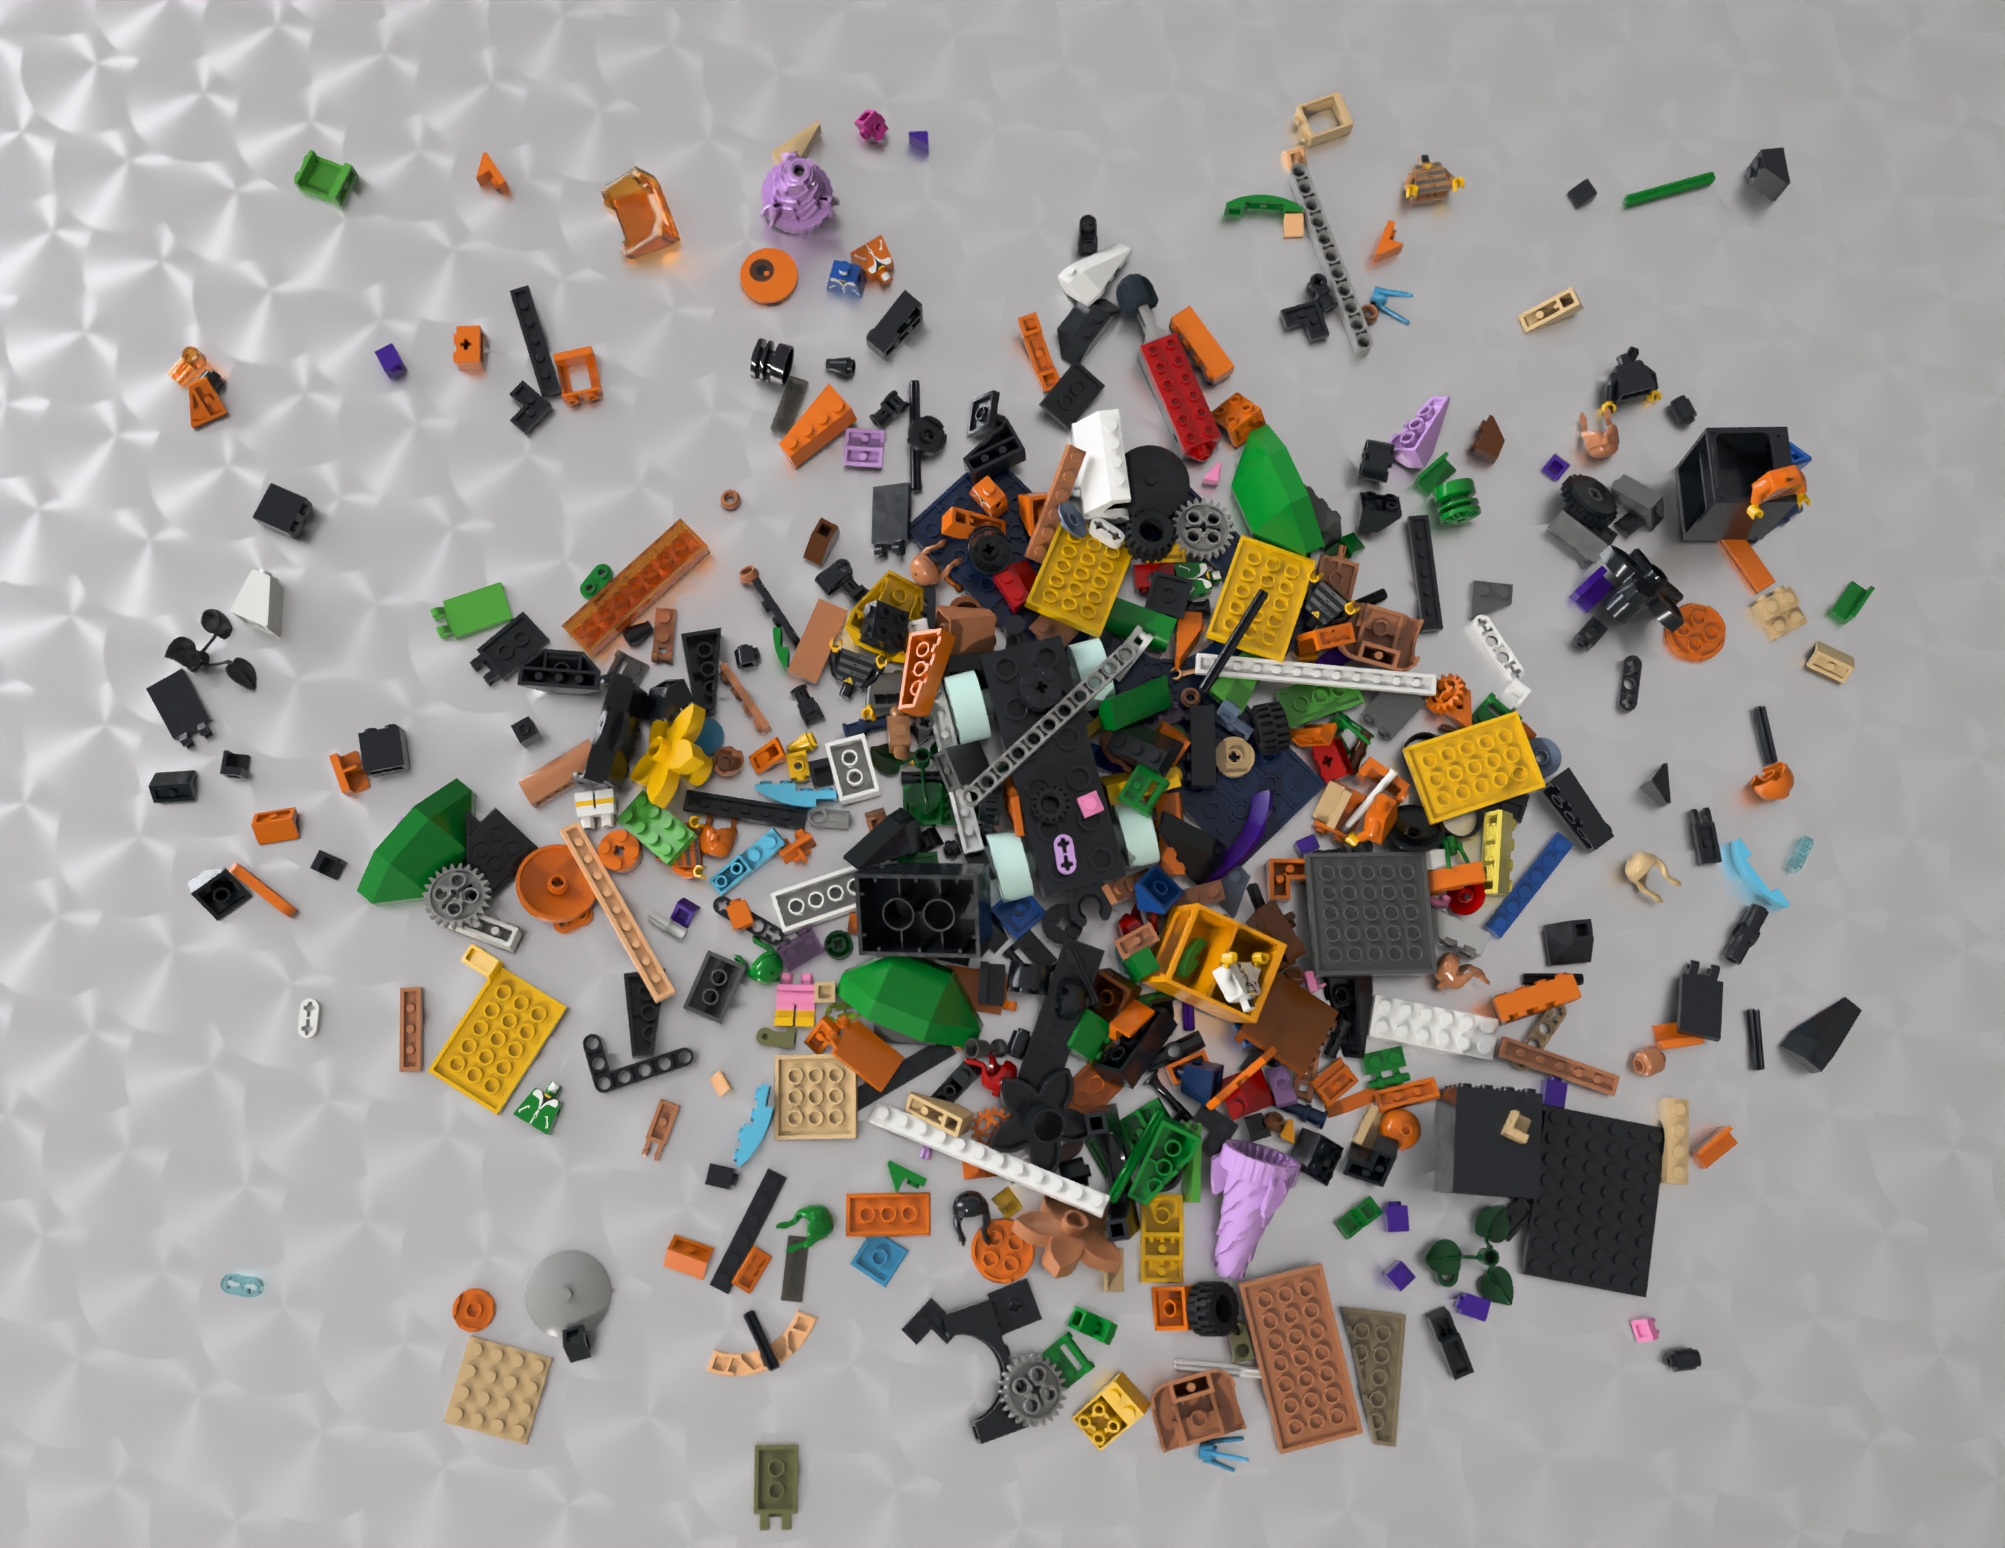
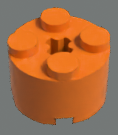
[598,830,643,874]

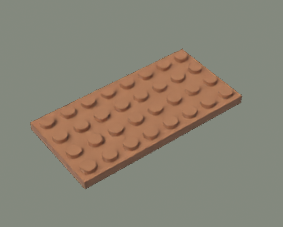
[1238,1262,1363,1454]

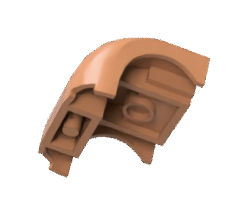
[1338,598,1424,672]
[1150,1369,1246,1453]

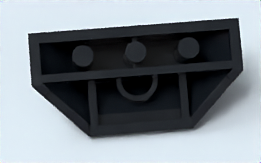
[1057,299,1121,365]
[517,649,601,695]

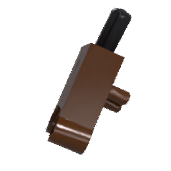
[1246,883,1306,972]

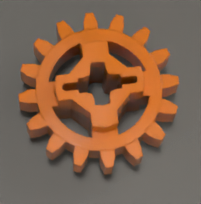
[1424,673,1468,715]
[970,1106,1011,1146]

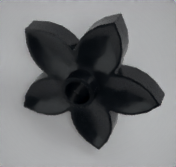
[1599,545,1684,633]
[987,1068,1092,1173]

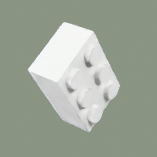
[825,733,881,806]

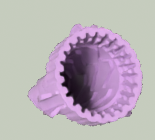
[759,151,840,235]
[1211,1139,1301,1279]

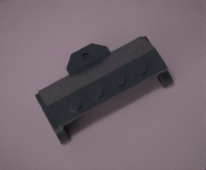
[571,672,648,791]

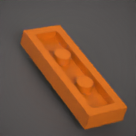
[1373,1077,1441,1113]

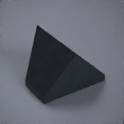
[1639,763,1671,807]

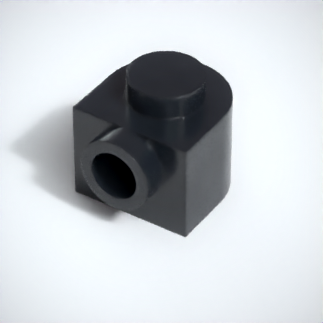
[734,644,760,669]

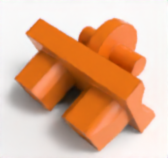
[778,828,817,864]

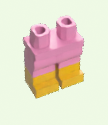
[774,973,816,1027]

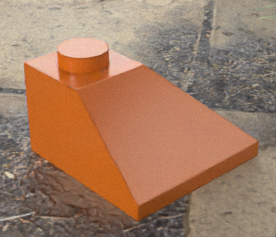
[1018,492,1061,537]

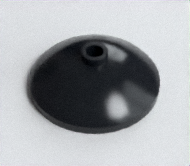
[1387,805,1445,852]

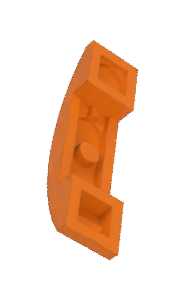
[1017,312,1060,393]

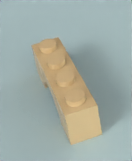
[1660,1098,1689,1185]

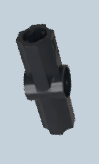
[1723,903,1769,965]
[1147,1030,1206,1073]

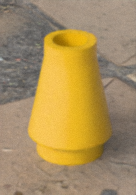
[786,732,818,753]

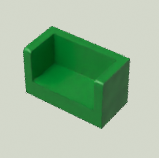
[1122,946,1160,984]

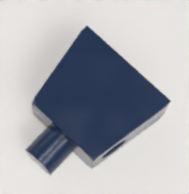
[1174,1059,1224,1108]

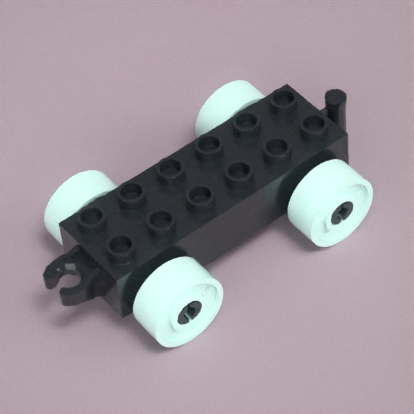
[944,615,1160,927]

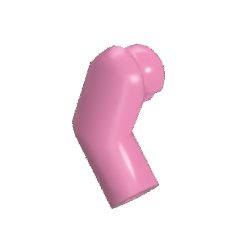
[1430,894,1451,908]

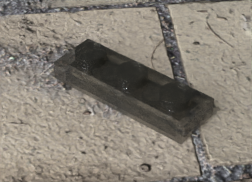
[770,376,809,435]
[781,1235,809,1302]

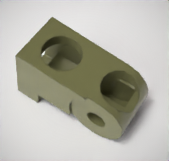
[756,1027,798,1049]
[1228,1320,1254,1364]

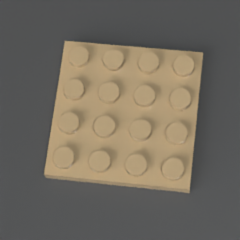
[774,1054,858,1140]
[444,1335,553,1445]

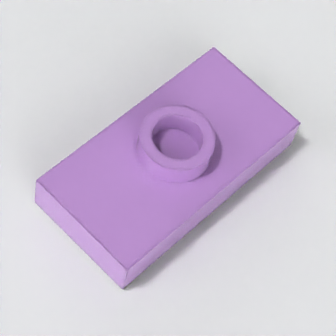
[1265,1065,1298,1108]

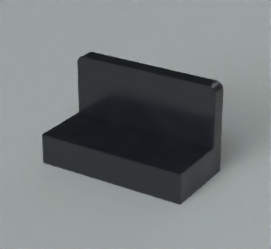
[148,770,197,803]
[978,961,1006,1006]

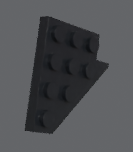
[465,807,538,903]

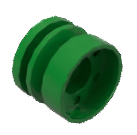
[1432,478,1482,525]

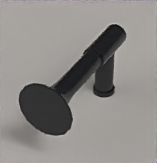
[1142,1070,1193,1123]

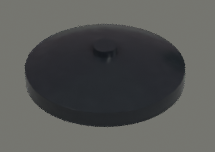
[1116,445,1190,518]

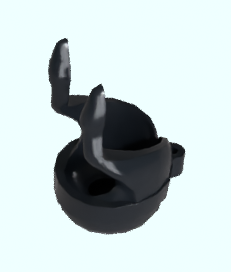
[952,1190,991,1246]

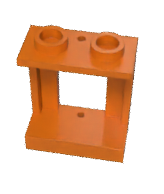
[553,346,603,405]
[1295,622,1356,655]

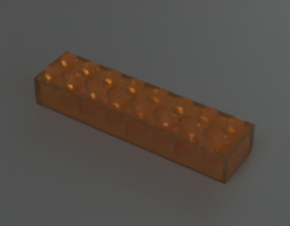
[561,518,710,659]

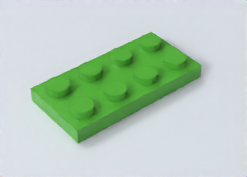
[1274,665,1365,730]
[616,790,698,867]

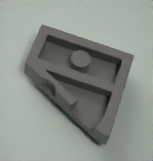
[1469,580,1513,619]

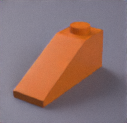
[941,506,1006,539]
[1174,611,1205,670]

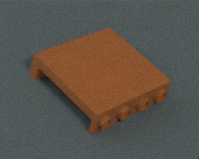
[1234,971,1339,1081]

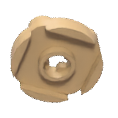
[1216,736,1255,778]

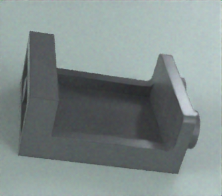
[1361,691,1426,741]
[933,740,990,793]

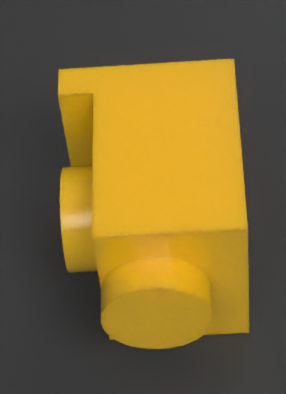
[786,750,811,783]

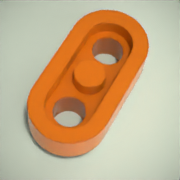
[553,908,594,934]

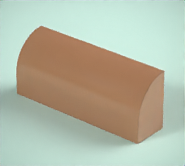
[787,599,848,684]
[518,739,592,808]

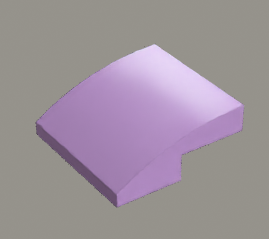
[843,428,885,468]

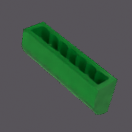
[1104,597,1177,653]
[1099,675,1172,731]

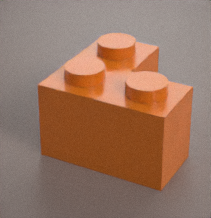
[1266,858,1306,903]

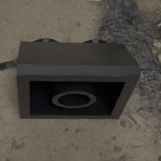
[1746,147,1790,201]

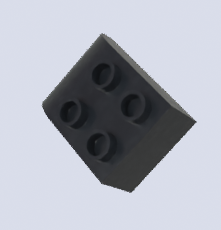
[854,863,993,958]

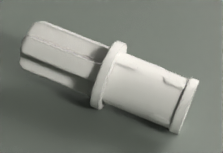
[647,911,688,942]

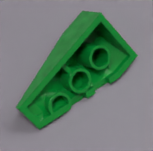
[1127,1115,1201,1205]

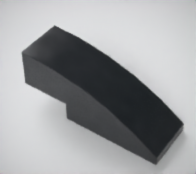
[1425,1306,1474,1380]

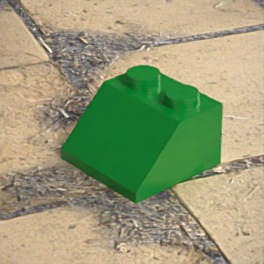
[1067,1009,1113,1065]

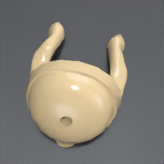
[1625,851,1681,903]

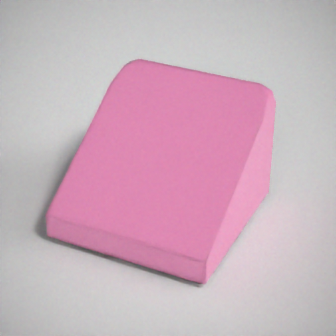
[1202,462,1222,488]

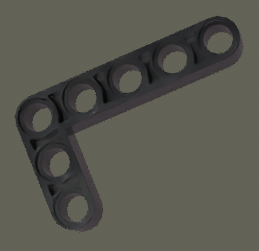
[583,1034,697,1094]

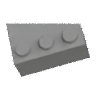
[1431,907,1492,960]

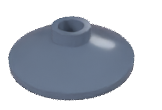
[1058,502,1087,538]
[1529,737,1561,777]

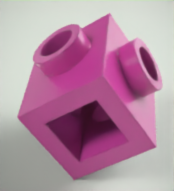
[854,110,889,142]

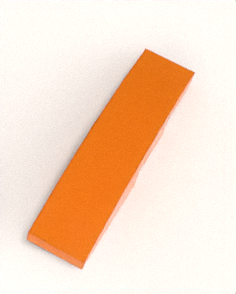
[1427,861,1486,896]

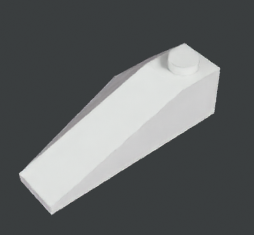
[1057,242,1132,307]

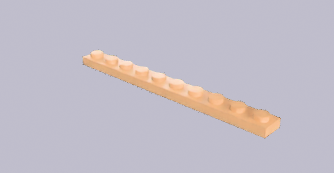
[560,821,675,1003]

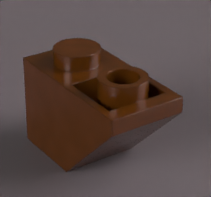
[1471,415,1505,464]
[803,518,840,567]

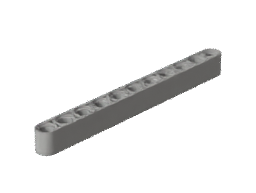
[1288,163,1373,357]
[962,644,1136,807]

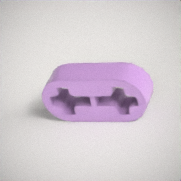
[1054,834,1076,875]

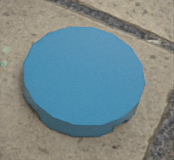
[694,717,724,756]

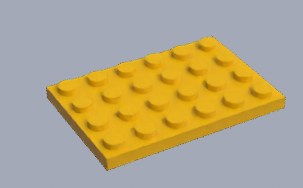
[1024,521,1133,638]
[1205,535,1317,663]
[1402,711,1546,825]
[428,967,568,1115]

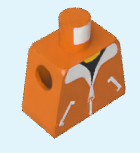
[850,235,894,285]
[969,475,1009,518]

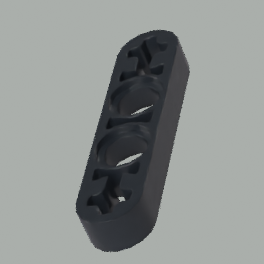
[713,896,785,946]

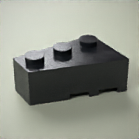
[866,290,923,360]
[963,418,1026,485]

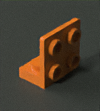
[1211,392,1266,448]

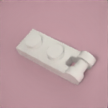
[1109,625,1154,682]

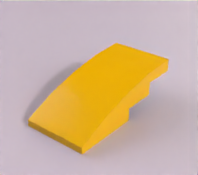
[1140,1194,1184,1284]

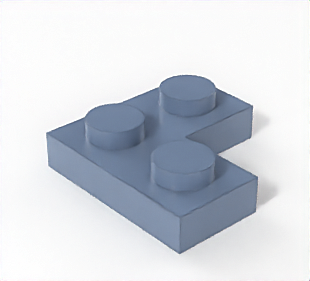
[1215,699,1254,741]

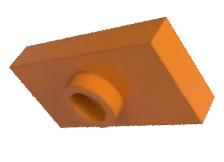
[731,1245,772,1294]

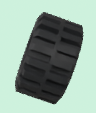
[1124,508,1177,564]
[1251,701,1290,755]
[1186,1281,1239,1337]

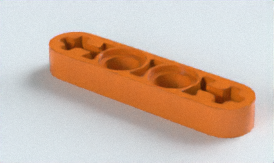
[229,862,297,918]

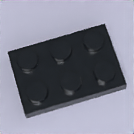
[1039,360,1105,430]

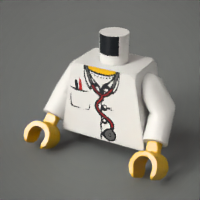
[1212,952,1269,1012]

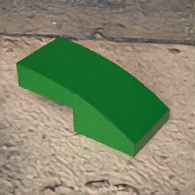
[773,627,790,671]
[1175,937,1208,979]
[1334,1196,1383,1239]

